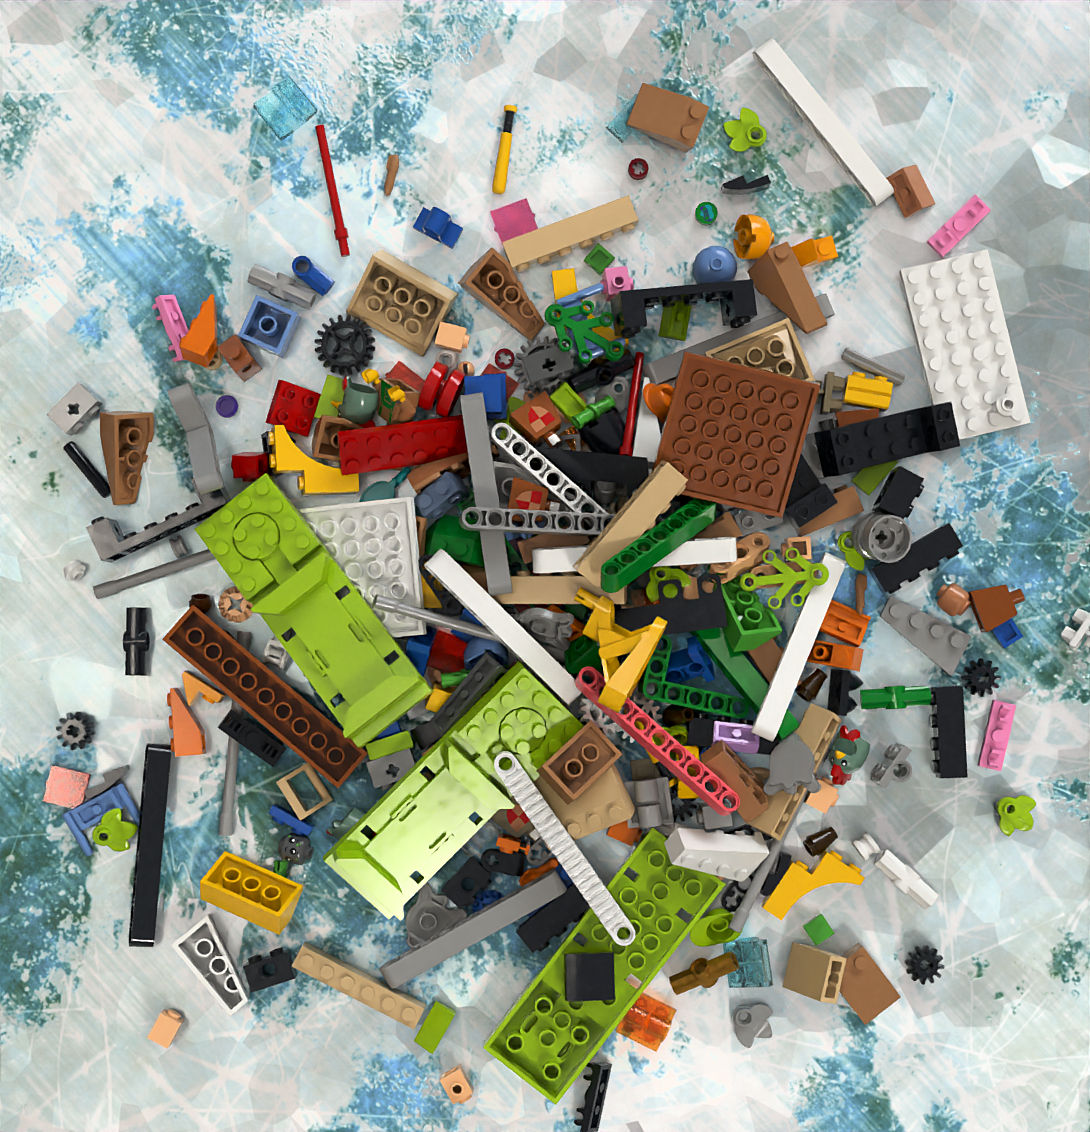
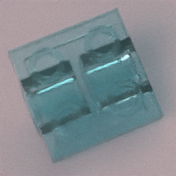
[723,937,773,988]

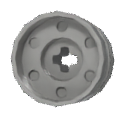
[851,512,912,563]

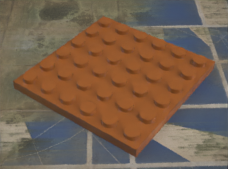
[652,351,820,518]

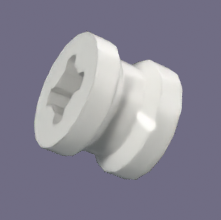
[852,832,880,861]

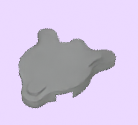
[511,608,574,651]
[763,732,821,796]
[405,882,467,948]

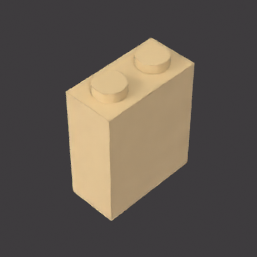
[782,942,847,1004]

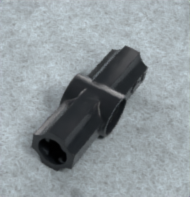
[567,349,636,394]
[123,607,150,676]

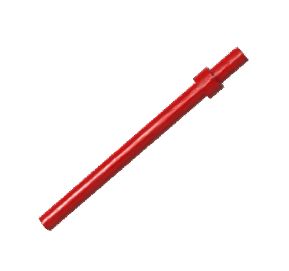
[315,125,350,257]
[619,352,644,456]

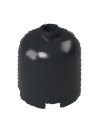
[578,407,633,455]

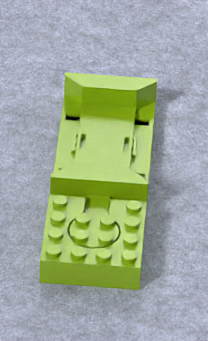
[194,473,434,748]
[323,661,584,921]
[483,827,726,1105]

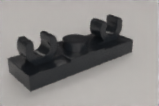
[217,709,286,767]
[574,1062,612,1132]

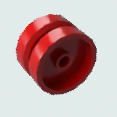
[418,361,467,417]

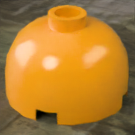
[733,214,774,260]

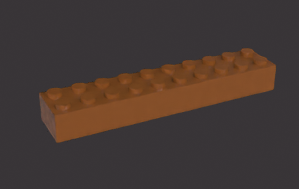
[162,605,368,788]

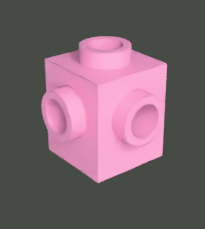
[600,266,634,301]

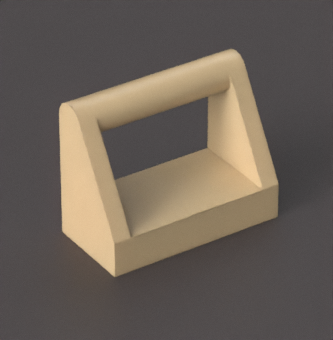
[276,763,333,821]

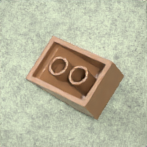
[626,83,709,153]
[536,720,622,805]
[839,942,901,1025]

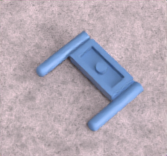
[556,283,626,359]
[61,782,140,856]

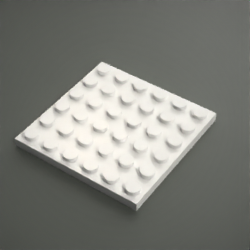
[297,497,427,637]

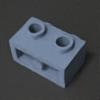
[414,472,470,519]

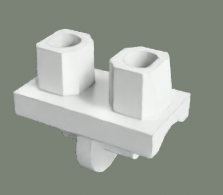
[1060,608,1090,652]

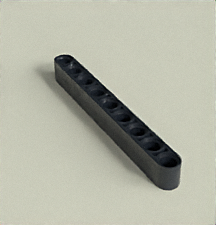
[129,743,171,947]

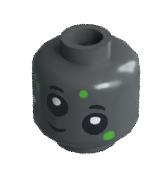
[278,833,314,865]

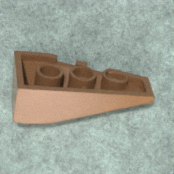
[747,242,827,334]
[458,248,545,341]
[100,411,154,505]
[311,415,402,471]
[406,445,500,495]

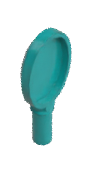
[359,466,411,502]

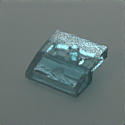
[253,76,318,141]

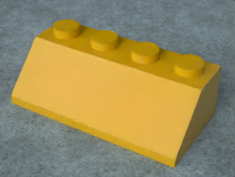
[200,851,303,935]

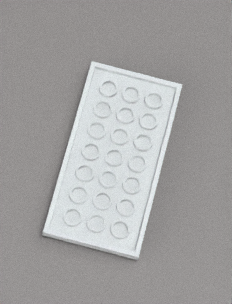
[899,249,1031,440]

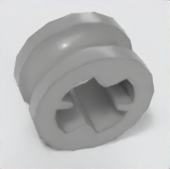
[169,535,188,558]

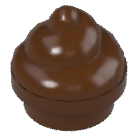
[189,593,212,614]

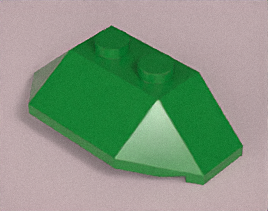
[424,514,485,568]

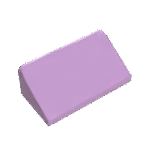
[712,721,760,754]

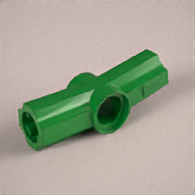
[860,686,931,710]

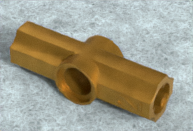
[669,951,740,995]

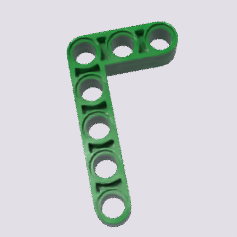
[638,635,749,718]

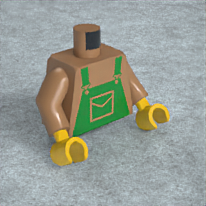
[361,368,420,425]

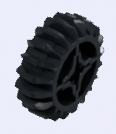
[315,315,376,376]

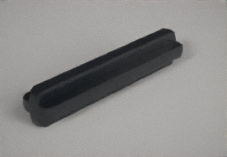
[63,441,111,498]

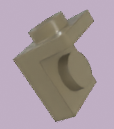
[630,758,661,781]

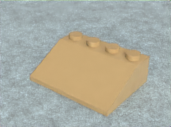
[346,249,458,357]
[705,318,815,382]
[533,763,636,850]

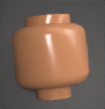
[936,583,971,617]

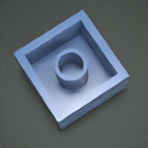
[238,295,301,358]

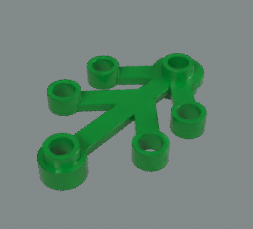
[544,300,624,364]

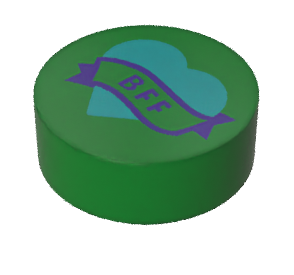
[695,202,718,226]

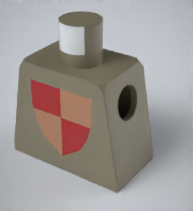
[490,796,541,842]

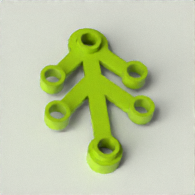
[740,547,829,609]

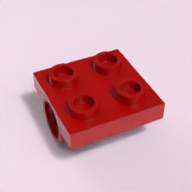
[265,380,321,437]

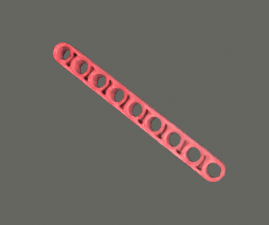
[575,666,740,816]

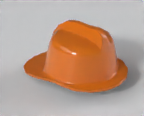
[643,383,674,424]

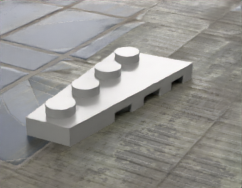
[879,596,972,677]

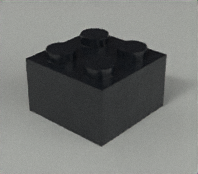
[871,466,924,519]

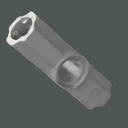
[247,264,317,310]

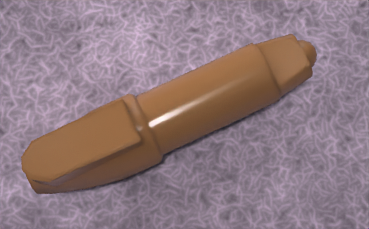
[384,154,399,196]
[855,574,867,615]

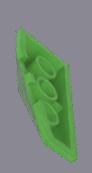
[707,565,782,652]

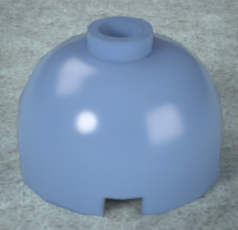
[692,246,737,284]
[463,637,509,670]

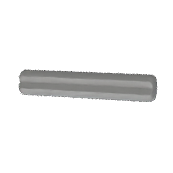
[841,348,905,386]

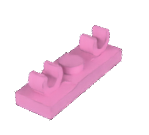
[926,194,991,258]
[152,295,189,362]
[977,700,1016,771]

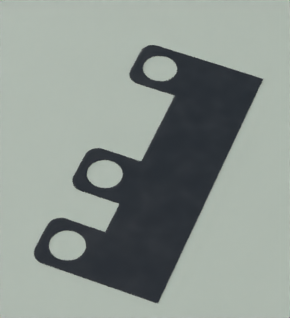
[531,446,649,500]
[614,574,728,635]

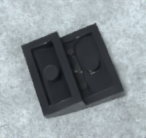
[564,951,615,1001]

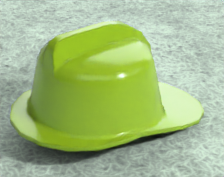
[689,908,743,947]

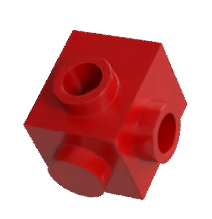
[231,452,268,482]

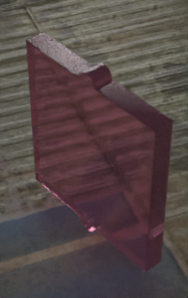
[490,198,538,246]

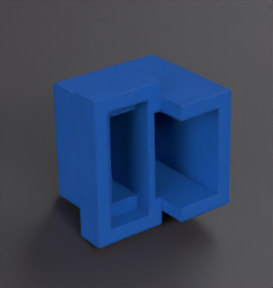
[464,373,507,420]

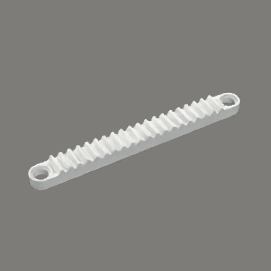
[494,751,635,946]

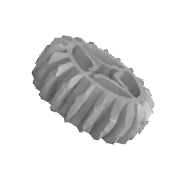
[514,336,574,396]

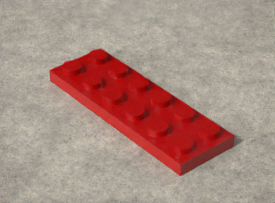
[337,415,468,476]

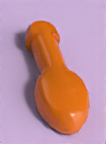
[519,858,559,886]

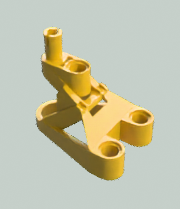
[574,587,668,713]

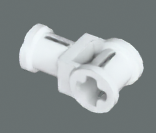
[261,628,294,670]

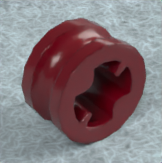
[628,158,649,180]
[494,348,515,370]

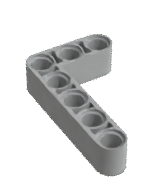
[167,383,224,495]

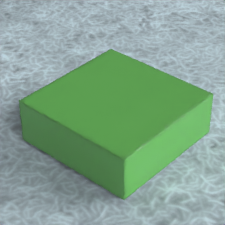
[584,243,615,276]
[802,913,834,946]

